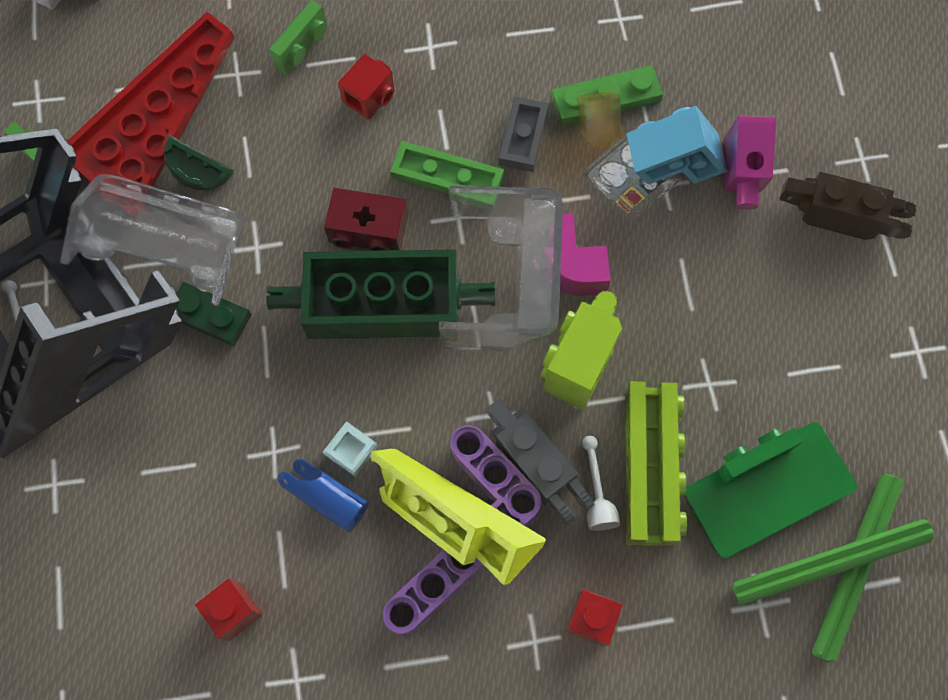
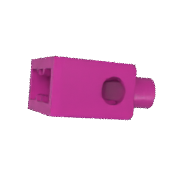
[723,116,776,209]

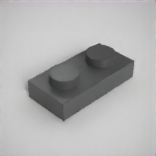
[499,96,549,172]

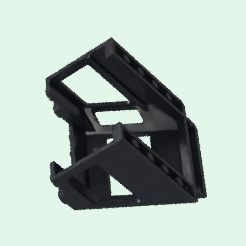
[0,128,182,458]

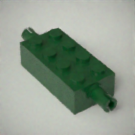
[266,249,495,339]

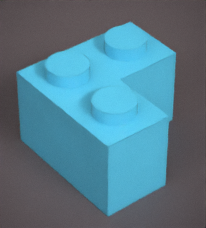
[626,106,728,185]

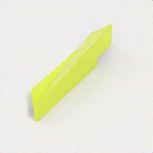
[370,449,546,585]

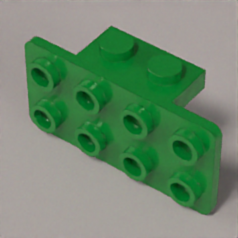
[684,422,857,559]

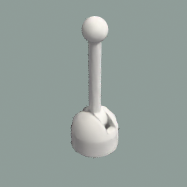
[582,436,620,531]

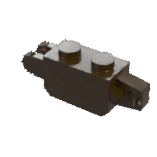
[779,171,916,240]

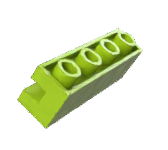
[625,381,687,547]

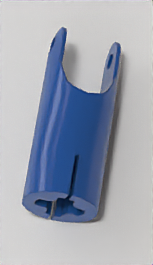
[278,459,369,532]

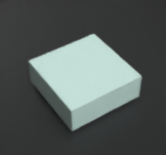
[323,421,378,477]

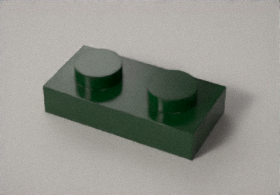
[176,282,252,346]

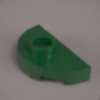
[164,134,234,190]

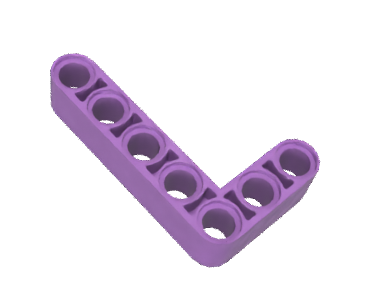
[383,425,541,636]

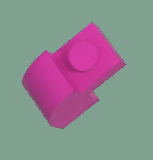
[545,213,611,296]

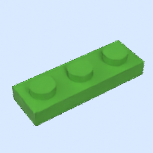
[551,65,663,126]
[390,141,504,207]

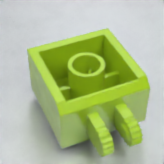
[541,290,622,411]

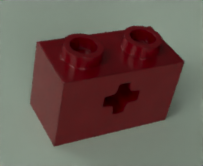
[324,187,408,251]

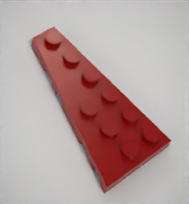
[66,11,234,221]

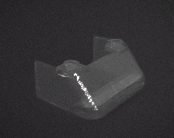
[60,174,245,306]
[439,185,563,351]

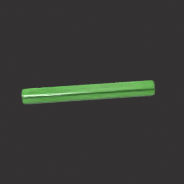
[812,474,904,663]
[732,519,935,605]

